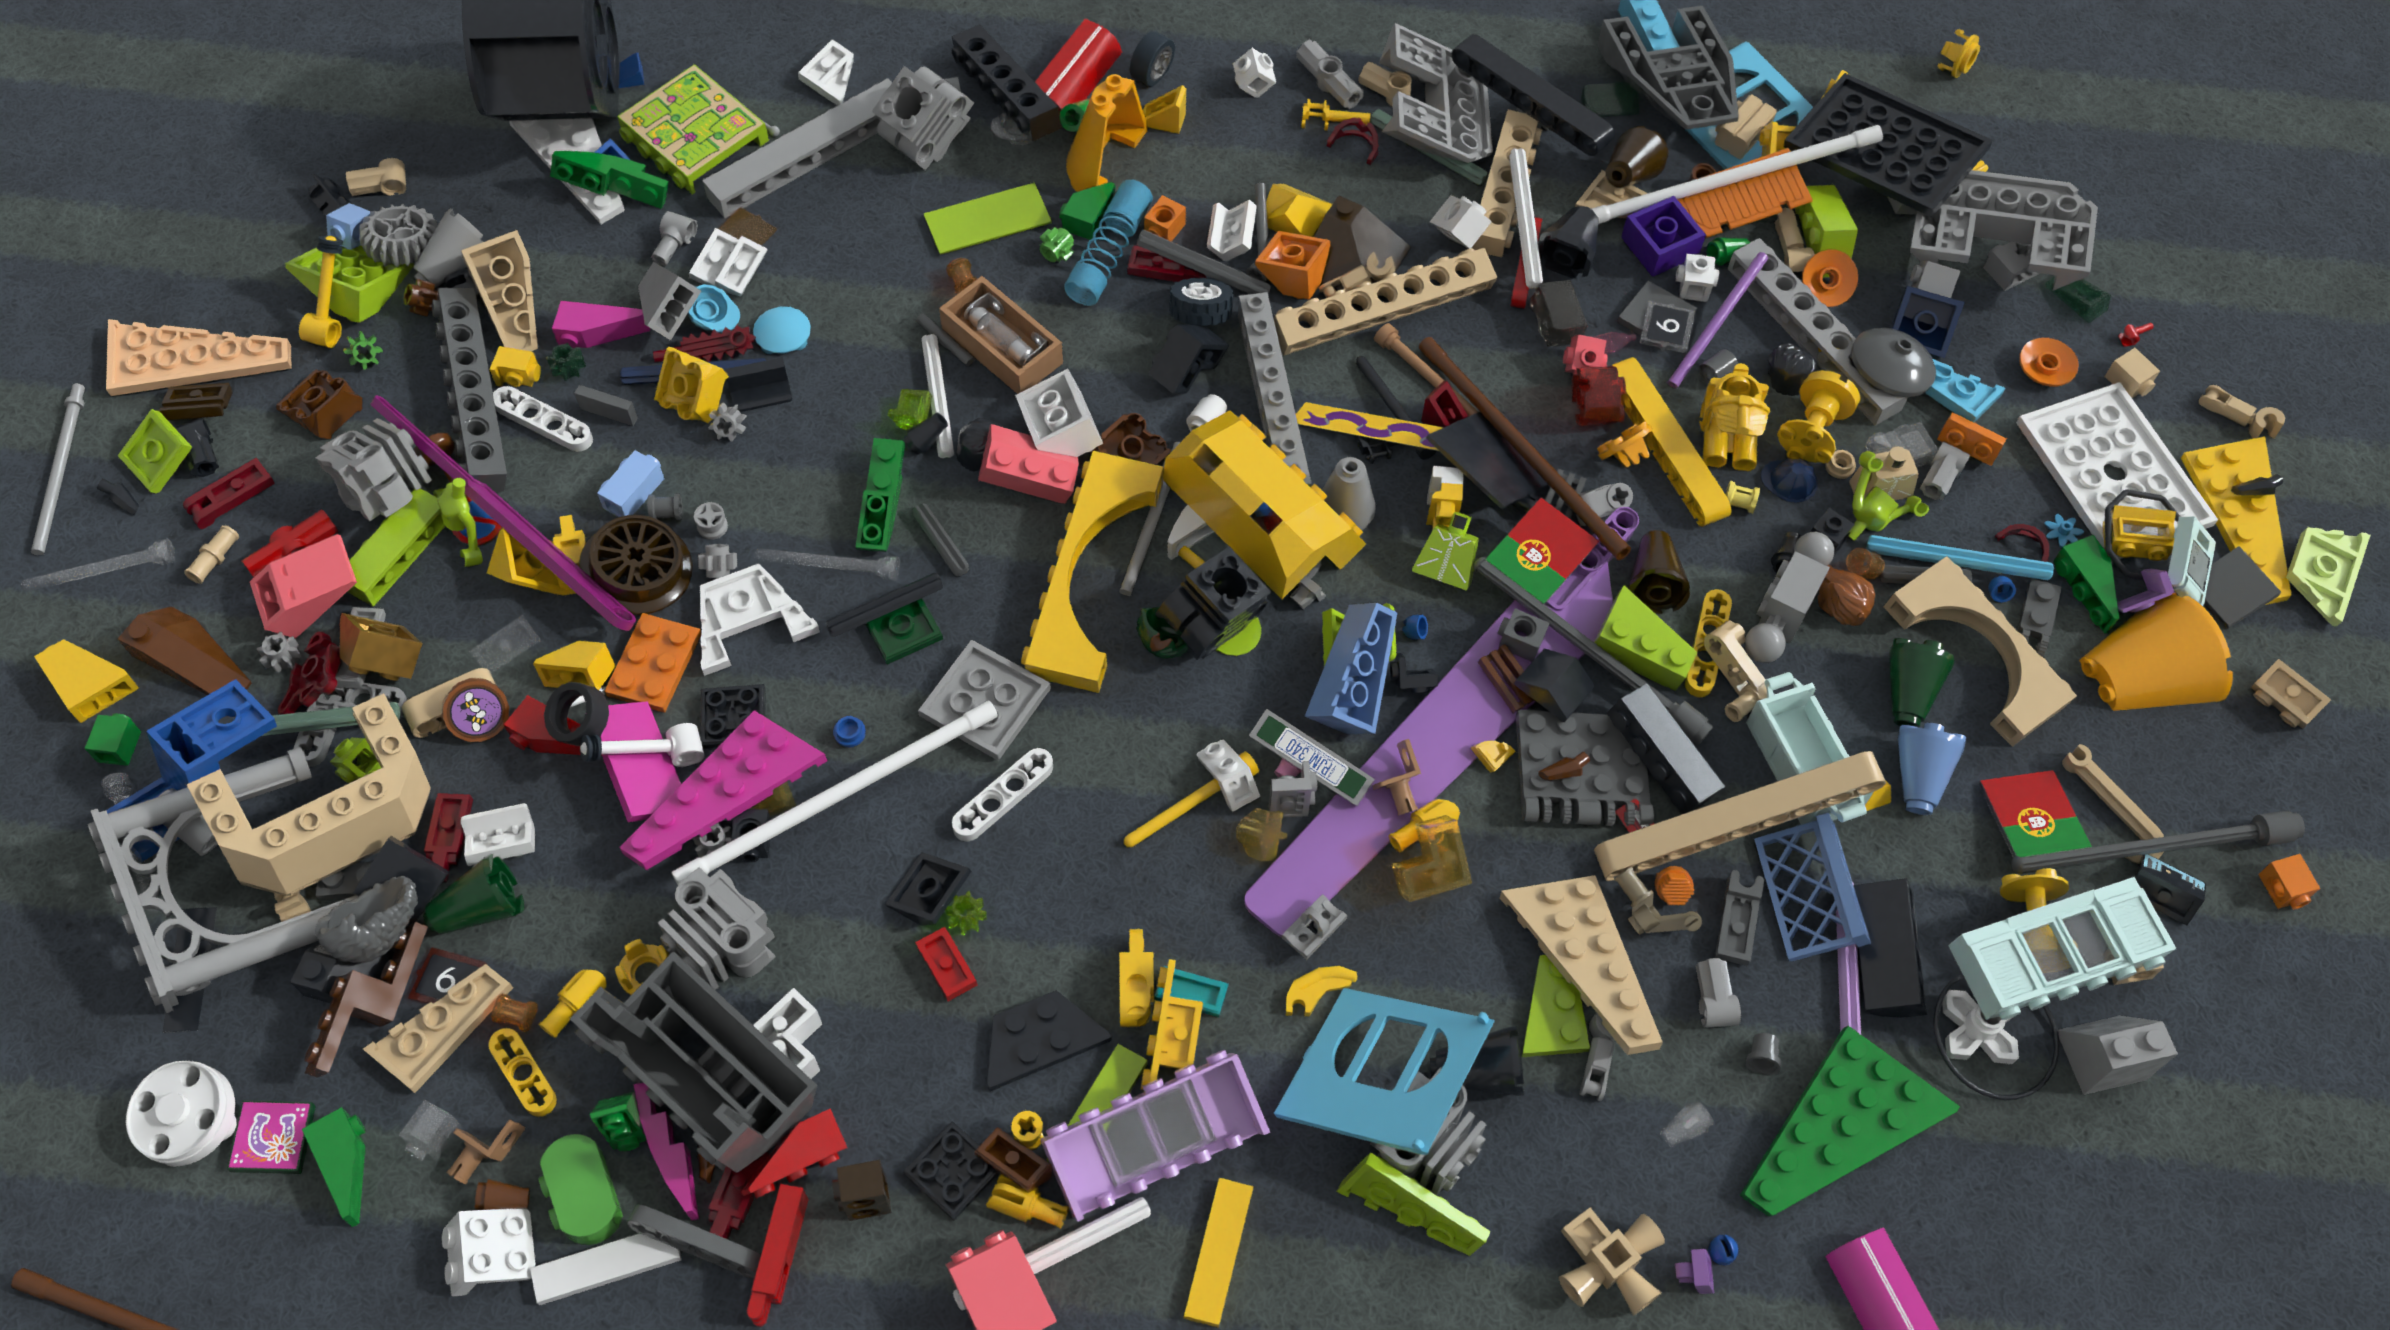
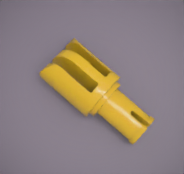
[1388,799,1460,852]
[538,970,607,1038]
[986,1174,1069,1229]

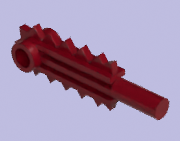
[653,325,756,363]

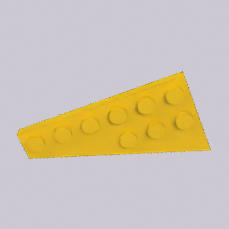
[2181,436,2291,605]

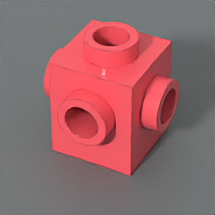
[1563,335,1608,381]

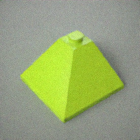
[285,245,414,323]

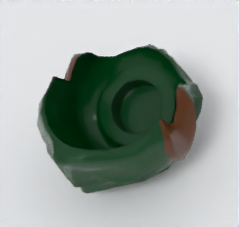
[1136,607,1189,658]

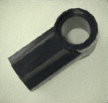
[174,418,219,477]

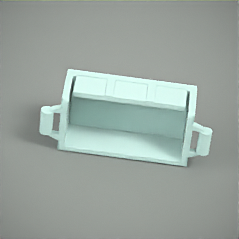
[1746,672,1873,825]

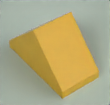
[1143,85,1186,134]

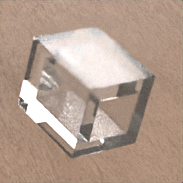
[398,1099,462,1161]

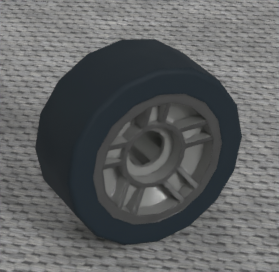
[1130,31,1176,87]

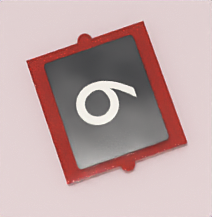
[408,947,487,1004]

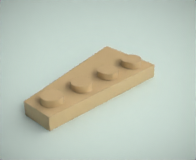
[363,964,513,1093]

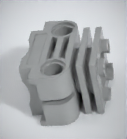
[871,66,974,170]
[315,418,432,521]
[658,867,776,990]
[1370,1067,1487,1196]

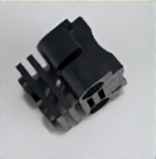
[1155,546,1271,660]

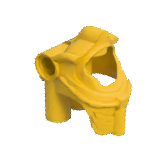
[1700,363,1770,471]

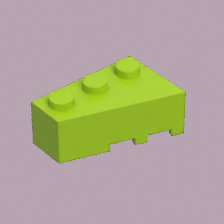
[1795,185,1858,278]
[1594,585,1697,691]

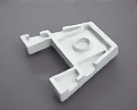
[700,564,820,676]

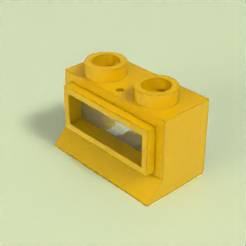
[2102,505,2176,561]

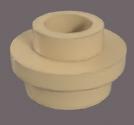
[1825,450,1856,479]

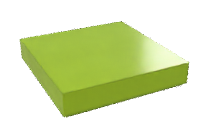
[118,409,192,494]

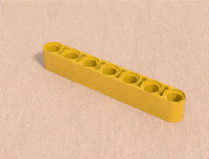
[1604,357,1731,527]

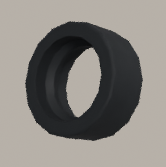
[544,682,609,746]

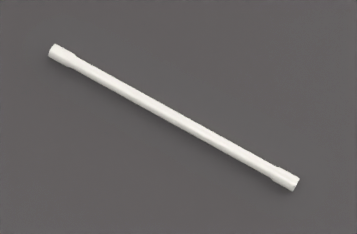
[1592,125,1883,224]
[671,700,998,885]

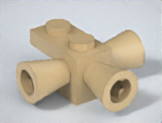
[1559,1208,1665,1316]

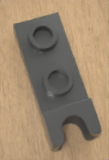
[1715,870,1764,966]

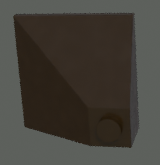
[1315,196,1411,298]

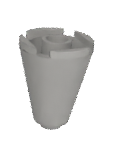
[413,208,483,288]
[1322,457,1376,530]

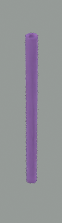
[1667,252,1768,389]

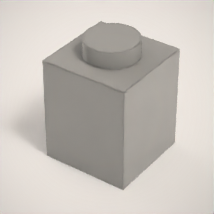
[1910,260,1960,298]

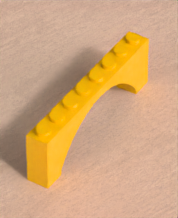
[1021,451,1164,693]

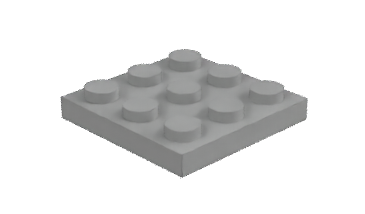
[918,640,1051,761]

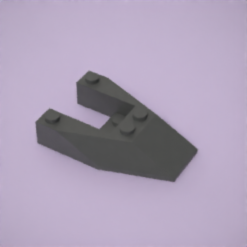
[1597,5,1739,130]

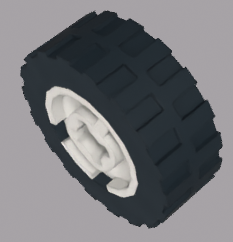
[1169,278,1233,326]

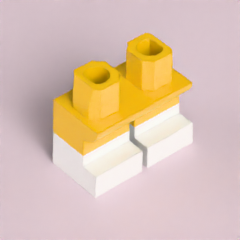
[1426,466,1463,531]

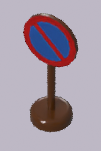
[413,433,503,545]

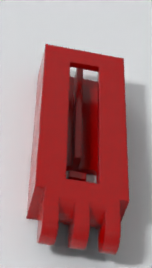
[747,1184,809,1327]

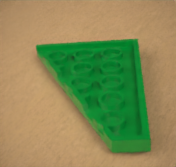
[1739,1026,1960,1217]

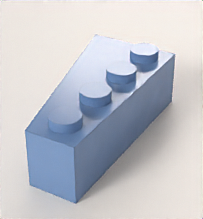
[1304,603,1397,734]

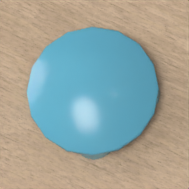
[753,307,811,354]

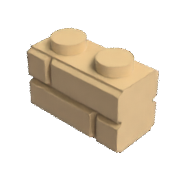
[1715,94,1777,160]

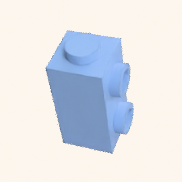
[597,450,664,517]

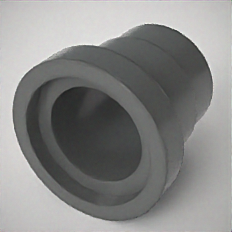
[1746,1033,1781,1075]

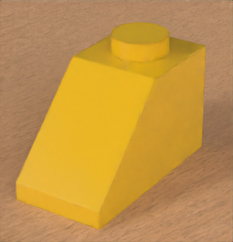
[533,641,616,690]

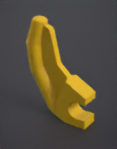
[1286,966,1357,1016]

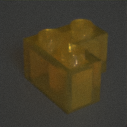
[1392,815,1473,902]

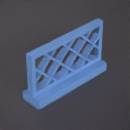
[1754,812,1871,961]

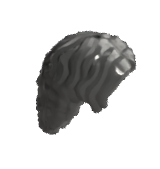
[315,876,418,963]

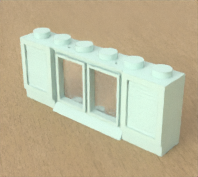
[1948,877,2176,1021]

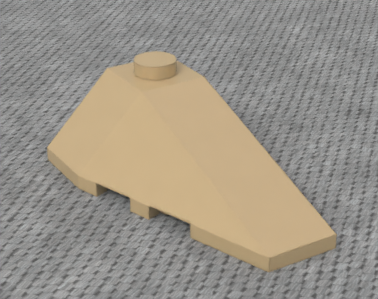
[461,230,538,351]

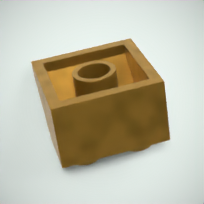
[340,613,422,681]

